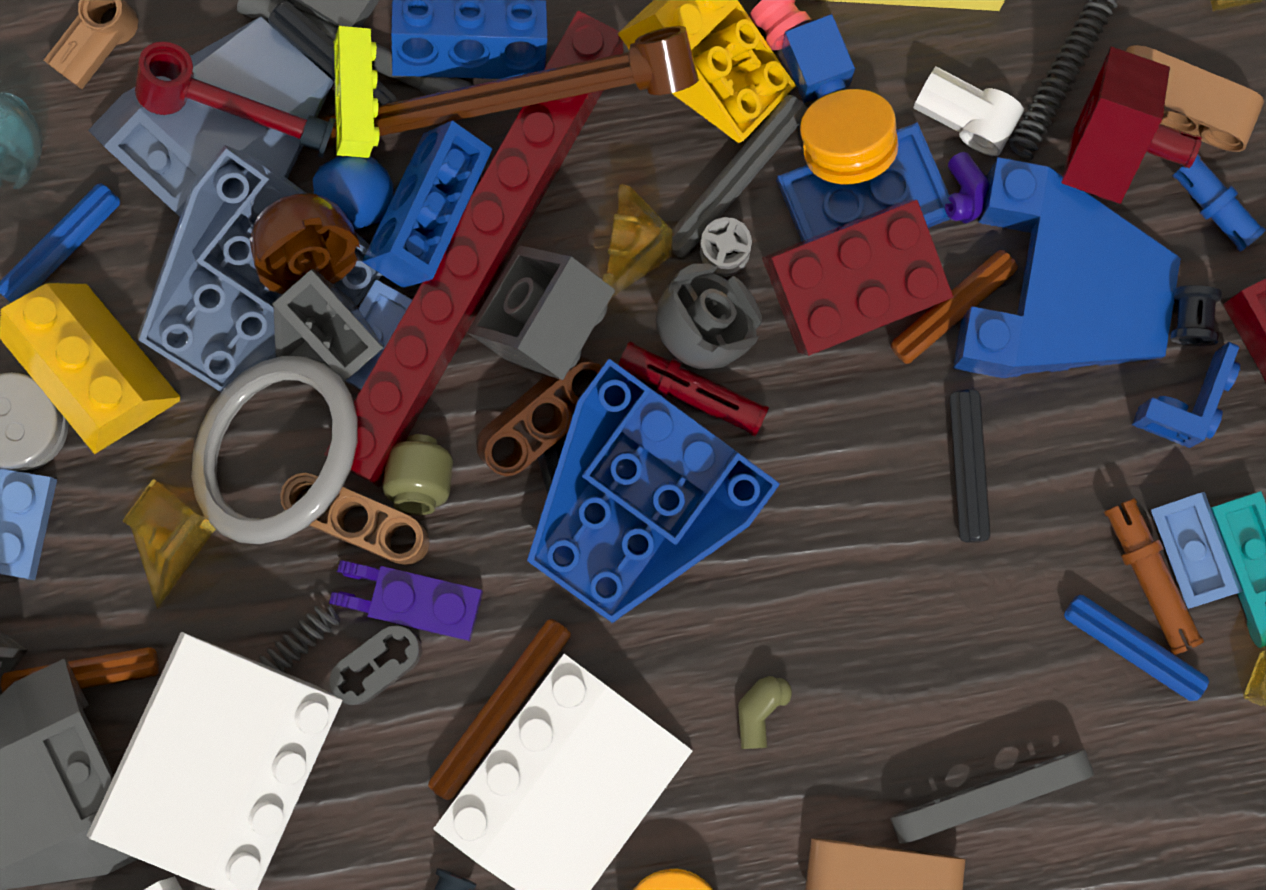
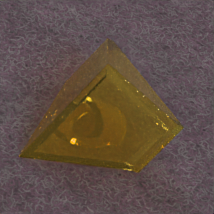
[603,184,673,297]
[123,479,216,609]

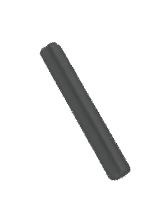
[665,95,807,259]

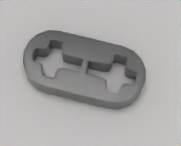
[329,626,422,705]

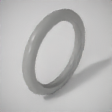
[191,356,358,544]

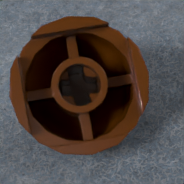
[250,194,360,294]

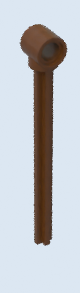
[319,26,699,147]

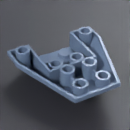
[88,17,334,217]
[138,145,382,392]

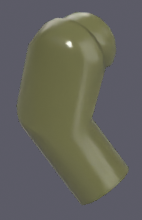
[738,676,792,749]

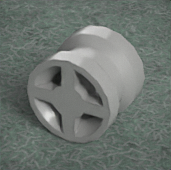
[700,217,752,277]

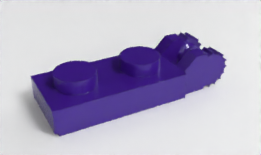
[329,560,483,642]

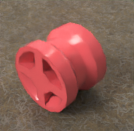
[749,0,812,51]

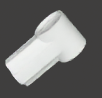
[913,66,1024,156]

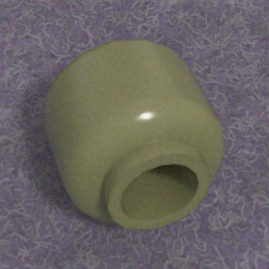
[382,434,453,515]

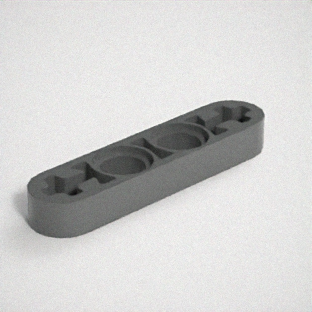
[890,748,1095,844]

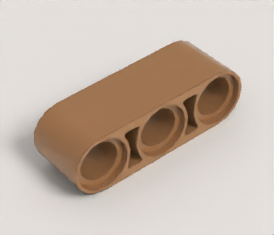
[1126,45,1264,152]
[280,473,430,566]
[805,838,966,890]

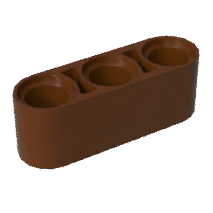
[476,356,602,476]

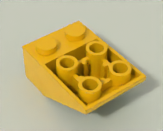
[618,0,796,143]

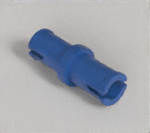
[1172,154,1266,252]

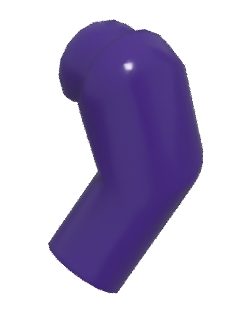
[945,152,989,223]

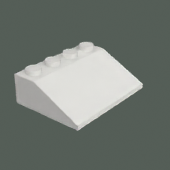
[86,632,343,890]
[433,654,693,890]

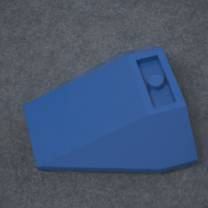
[527,359,780,623]

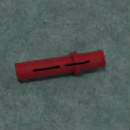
[618,341,769,437]

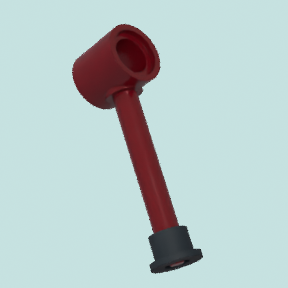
[135,42,336,158]

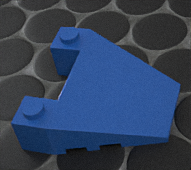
[953,157,1181,378]

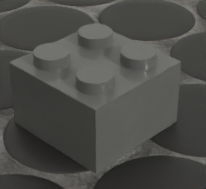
[467,245,615,380]

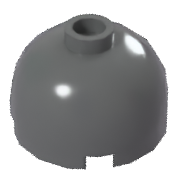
[656,264,762,369]

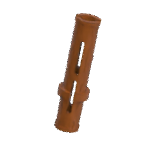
[1104,498,1204,655]

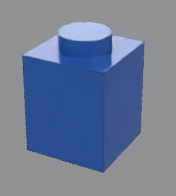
[782,14,855,103]

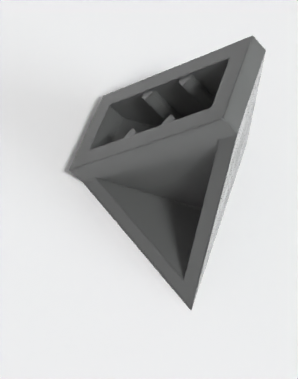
[272,268,384,382]

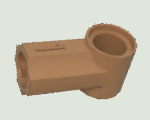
[43,0,138,89]

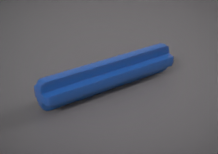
[0,183,120,303]
[1064,595,1209,701]

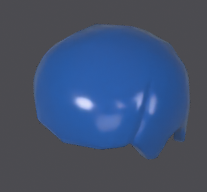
[313,156,394,230]

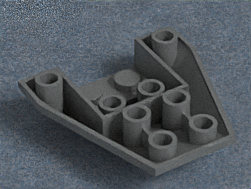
[0,658,138,890]

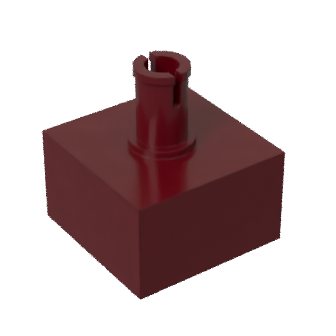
[1061,46,1202,204]

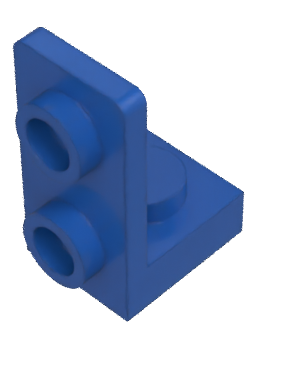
[1132,342,1240,448]

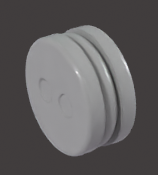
[0,372,69,472]

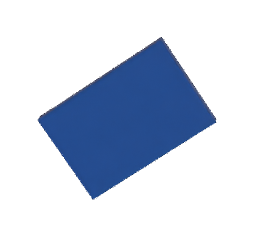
[776,122,952,241]

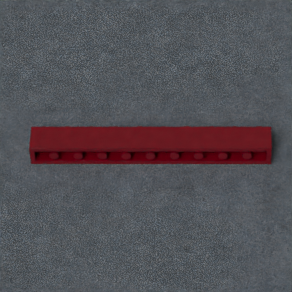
[324,10,624,487]

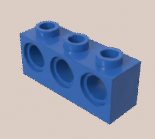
[391,0,547,79]
[362,121,493,288]

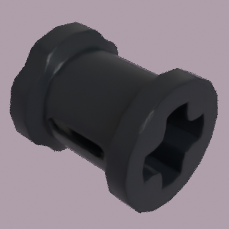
[1171,285,1222,346]

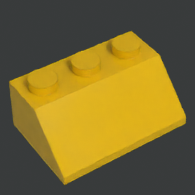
[0,283,181,454]

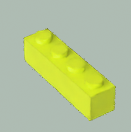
[334,26,379,158]

